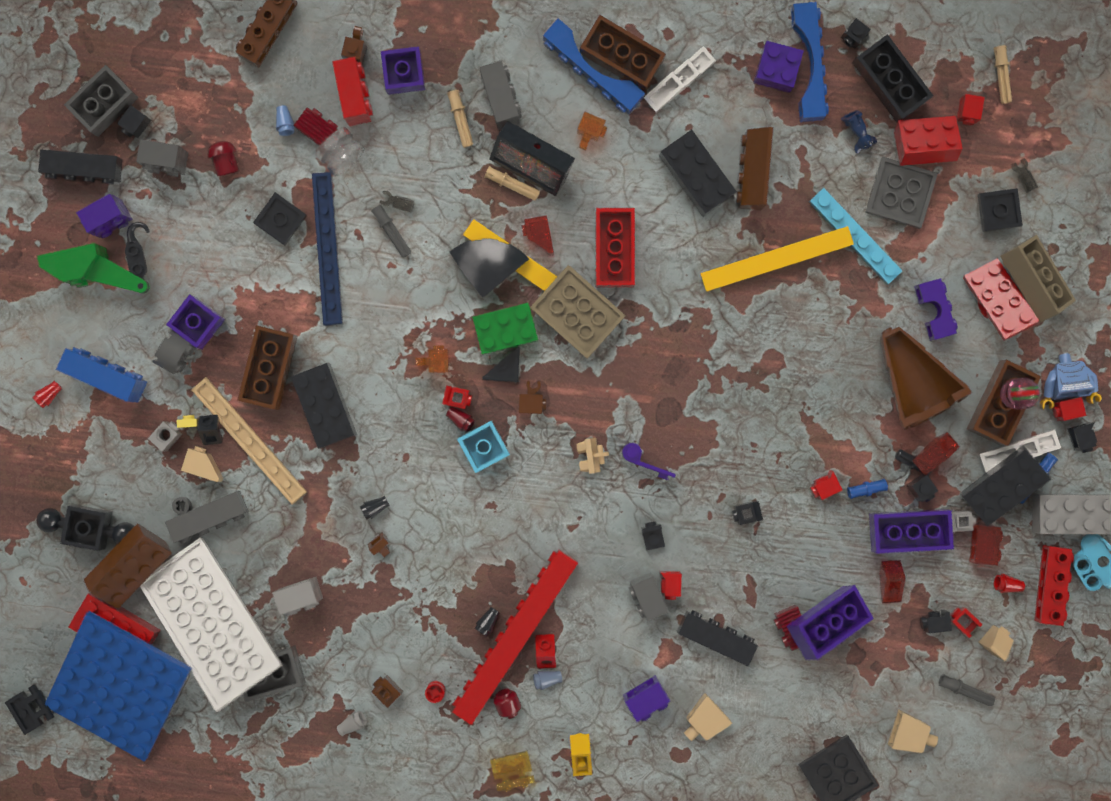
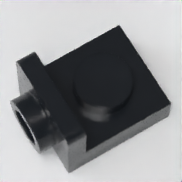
[841,18,871,49]
[197,414,223,445]
[641,521,665,551]

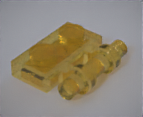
[490,750,535,792]

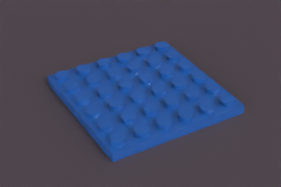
[45,611,192,762]

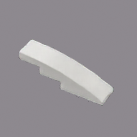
[644,46,716,112]
[980,429,1061,472]

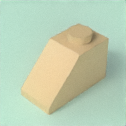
[181,446,223,482]
[978,625,1014,661]

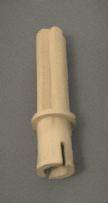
[993,45,1012,104]
[447,90,473,148]
[484,166,540,200]

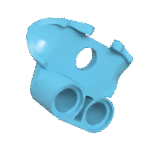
[1072,534,1111,591]

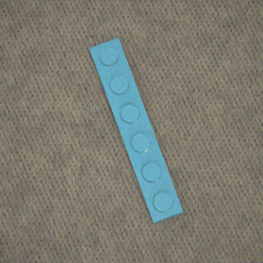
[809,188,902,285]

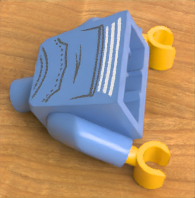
[1040,353,1102,409]

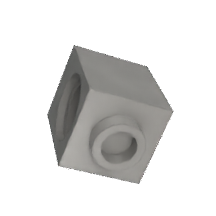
[148,421,182,451]

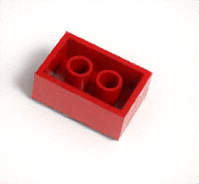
[332,57,373,126]
[894,116,963,166]

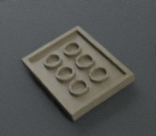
[530,265,626,359]

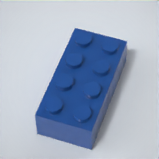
[56,347,147,402]

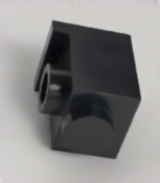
[920,609,952,634]

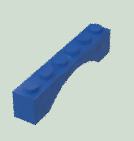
[790,2,829,122]
[543,18,645,114]

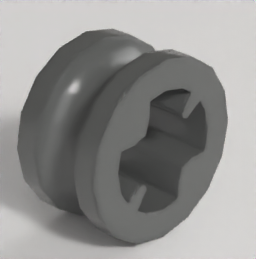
[172,497,192,514]

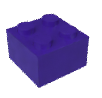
[753,41,804,93]
[380,46,426,95]
[76,194,133,238]
[166,294,225,350]
[623,675,670,722]

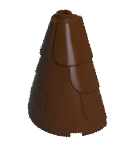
[880,327,972,430]

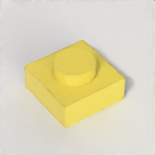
[177,415,199,428]

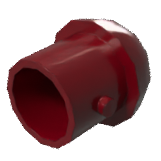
[208,141,239,177]

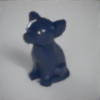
[841,110,877,154]

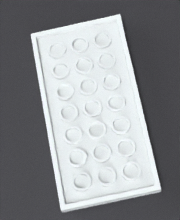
[140,537,283,711]

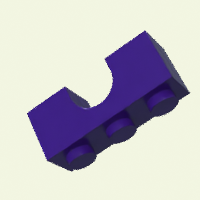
[914,278,958,341]

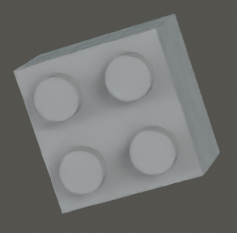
[273,577,323,617]

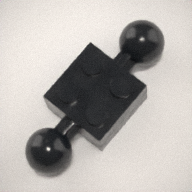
[36,504,134,551]

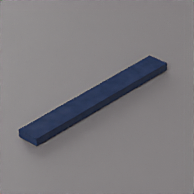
[312,172,343,326]

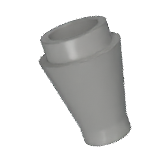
[337,711,367,736]

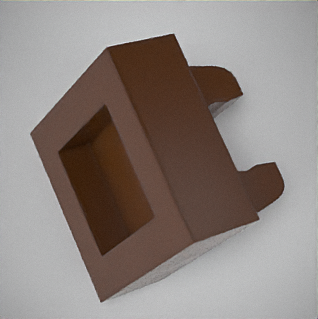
[368,532,390,557]

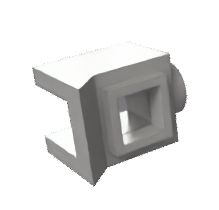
[952,510,976,532]

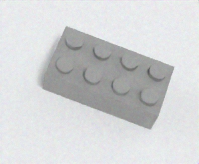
[1032,494,1111,534]

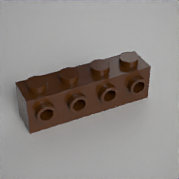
[236,0,298,68]

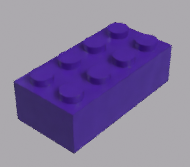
[869,509,954,554]
[787,585,874,660]

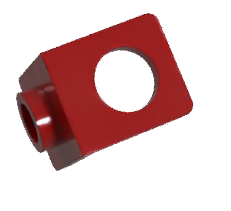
[535,634,556,669]

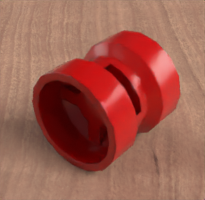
[425,680,446,703]

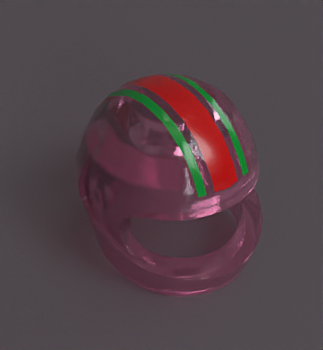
[1000,378,1040,409]

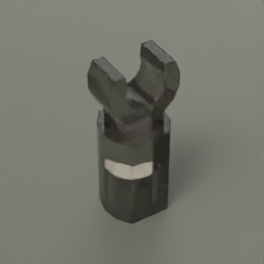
[1011,158,1039,193]
[380,191,415,213]

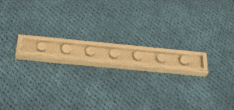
[192,377,307,505]

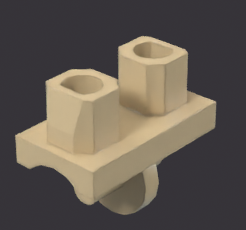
[577,438,609,474]

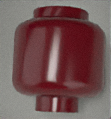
[493,688,522,719]

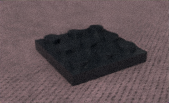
[798,734,879,801]

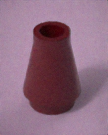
[446,407,475,433]

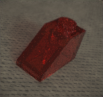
[521,215,554,256]
[912,432,960,475]
[879,560,906,604]

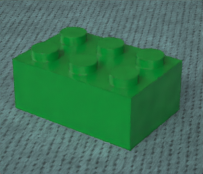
[472,303,538,355]

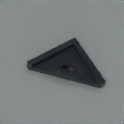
[482,347,520,383]

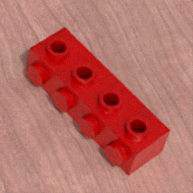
[1034,545,1074,626]

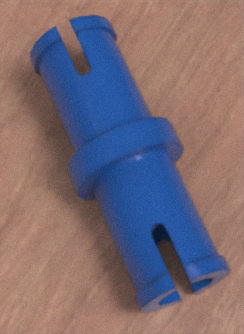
[847,479,888,499]

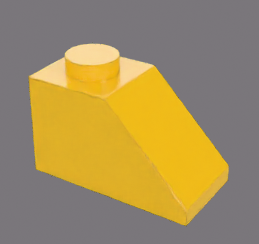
[570,733,592,776]

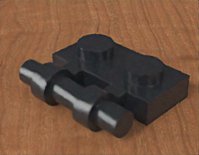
[5,684,55,735]

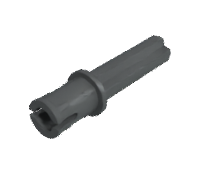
[371,205,411,258]
[938,674,995,706]

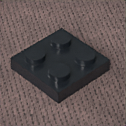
[977,188,1023,232]
[253,192,307,246]

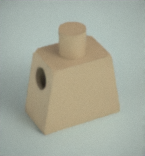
[684,693,732,741]
[888,709,938,753]

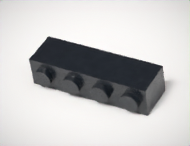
[38,149,123,185]
[677,610,758,667]

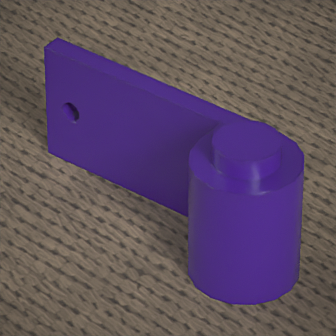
[621,443,676,481]

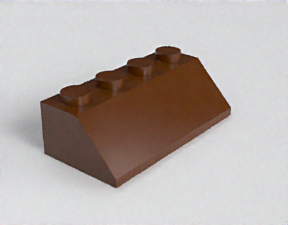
[736,127,773,210]

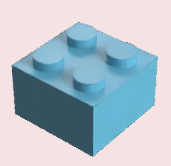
[457,421,510,473]

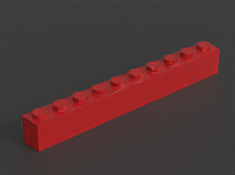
[452,549,578,725]

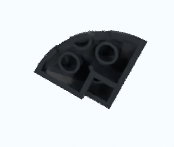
[450,238,529,298]

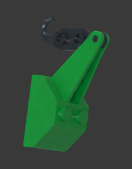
[37,222,150,294]

